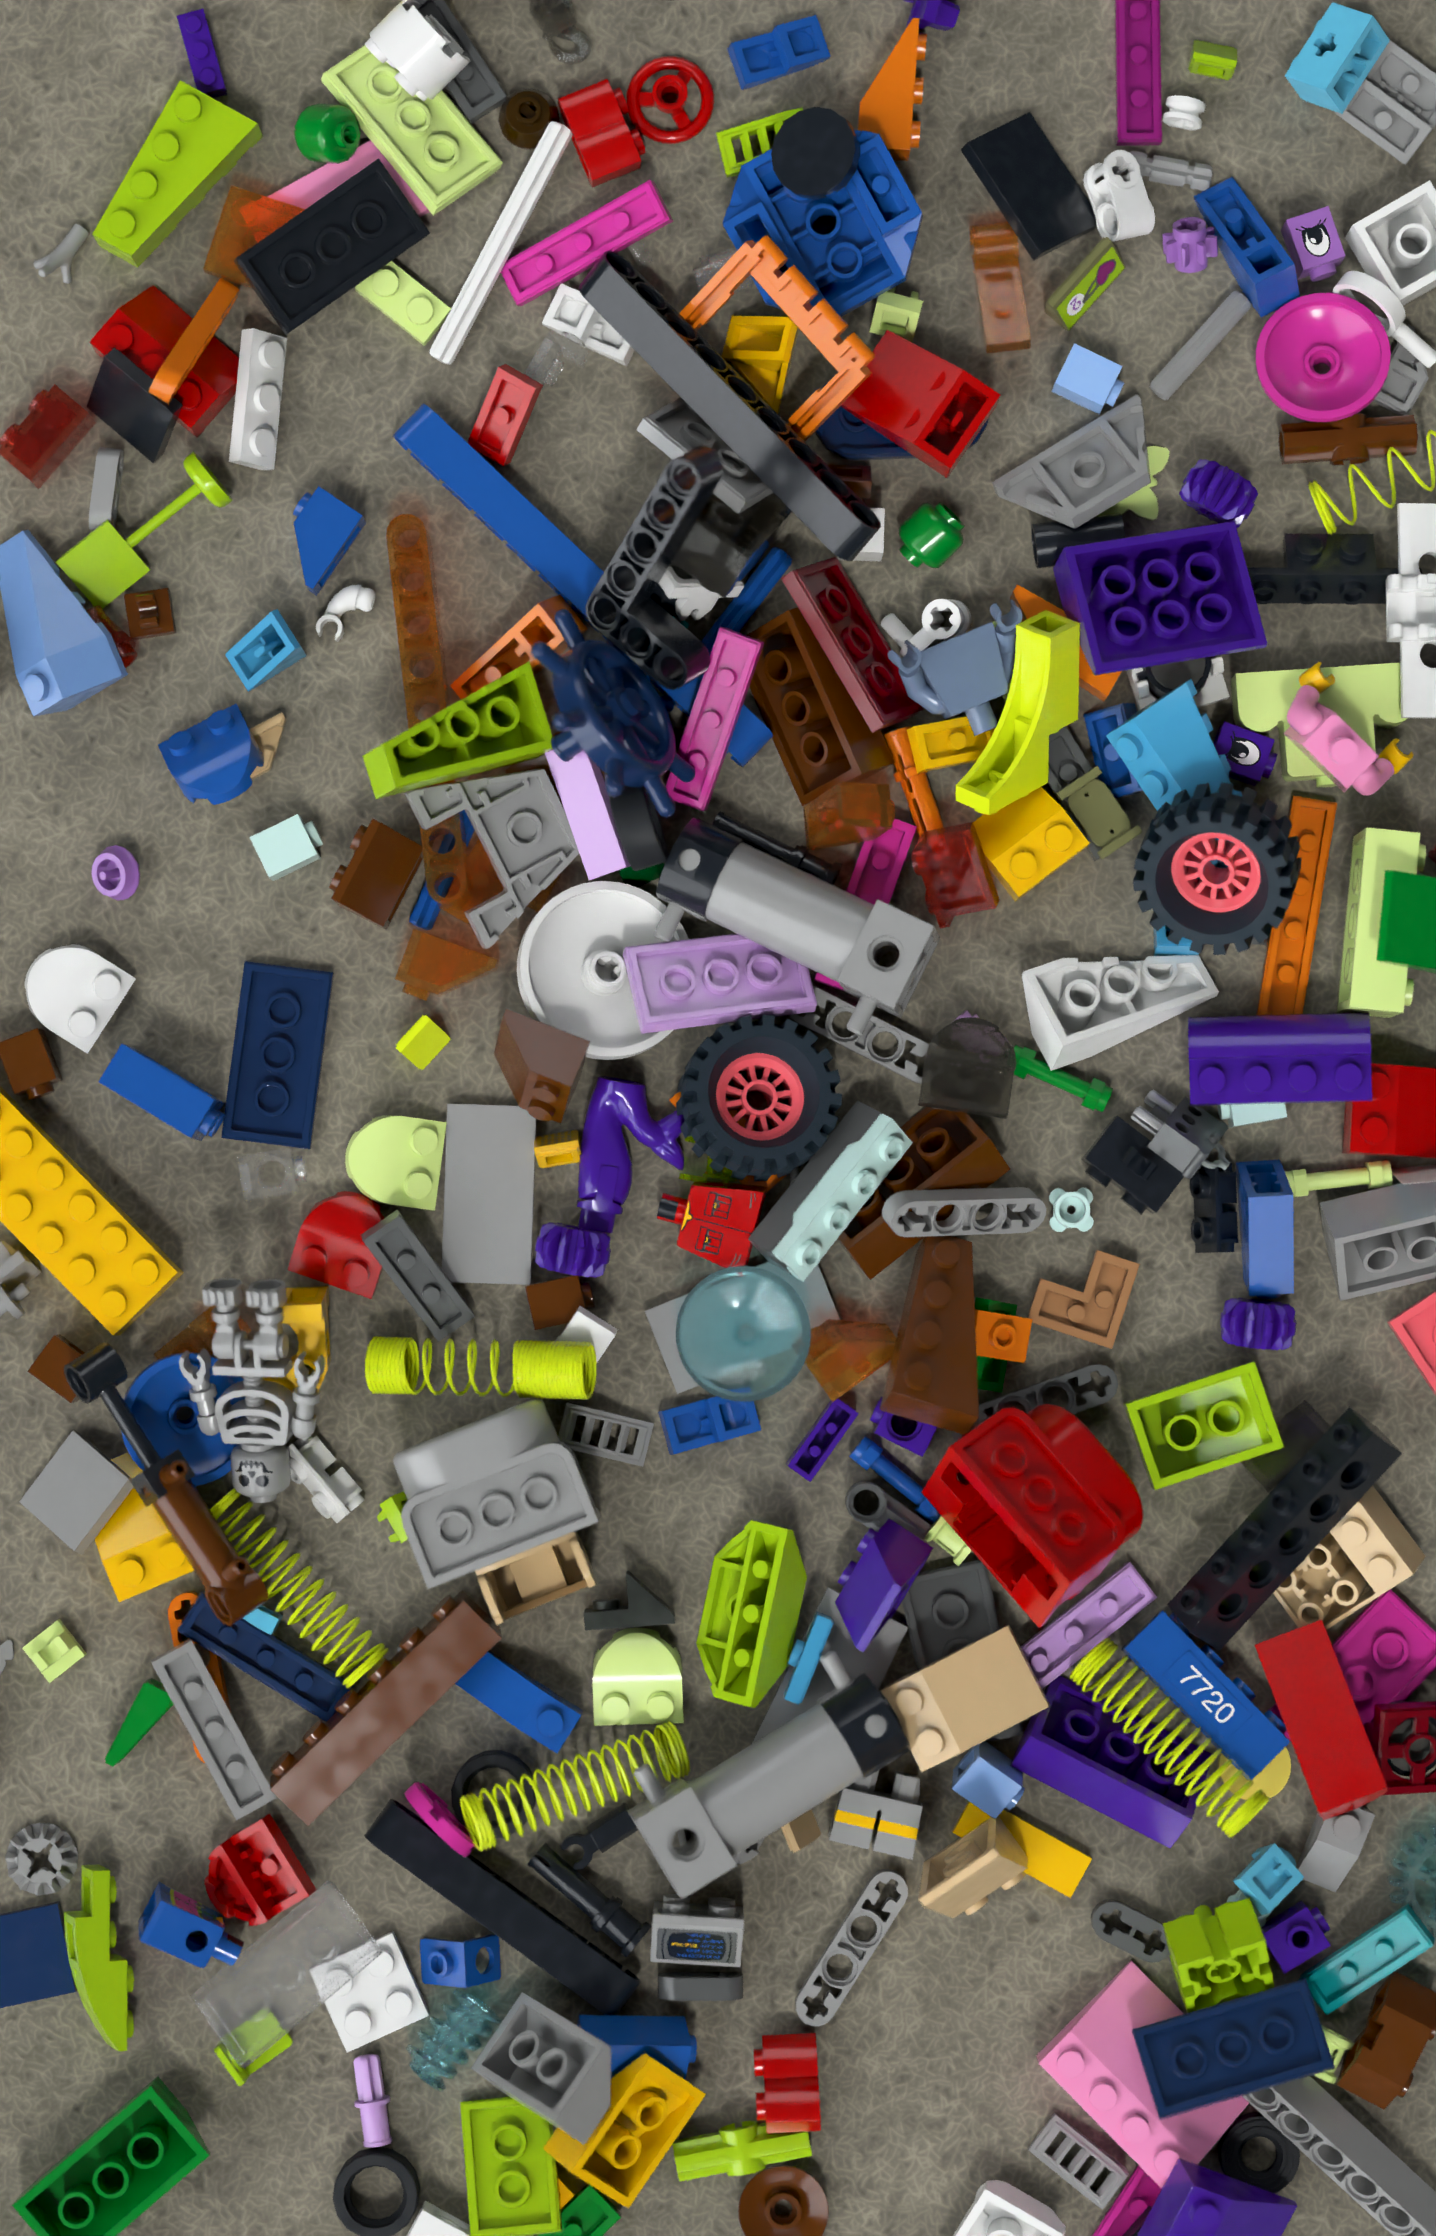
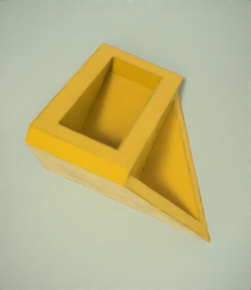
[721,316,799,414]

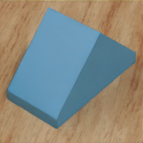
[225,609,307,692]

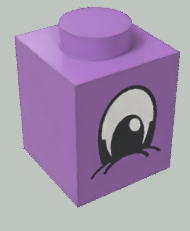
[1281,206,1345,282]

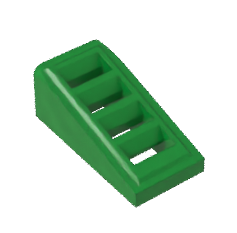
[104,1678,174,1767]

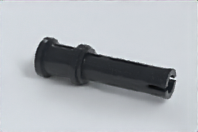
[712,811,842,885]
[527,1842,652,1958]

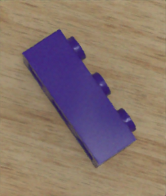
[177,9,228,98]
[785,1396,859,1482]

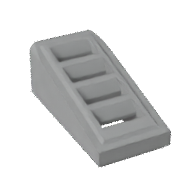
[558,1402,654,1467]
[1028,2113,1129,2209]

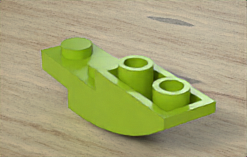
[64,1864,134,2052]

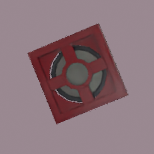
[1363,1700,1436,1796]

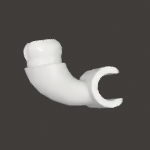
[316,585,376,642]

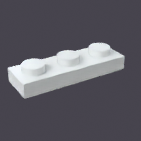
[229,328,287,470]

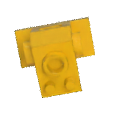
[262,1286,331,1393]

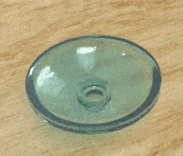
[676,1266,811,1402]

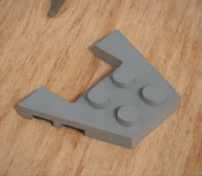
[404,768,579,949]

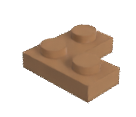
[1027,1250,1140,1349]

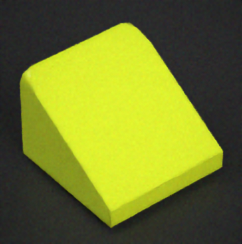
[396,1015,451,1070]

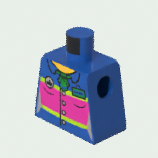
[138,1882,244,1968]

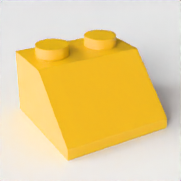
[961,787,1090,902]

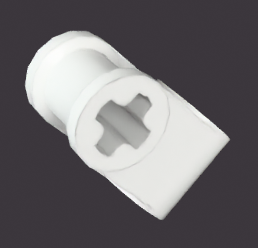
[1083,150,1155,242]

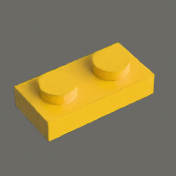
[907,716,996,773]

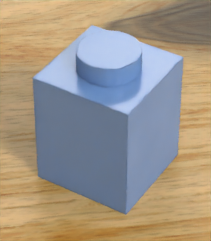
[952,1741,1025,1819]

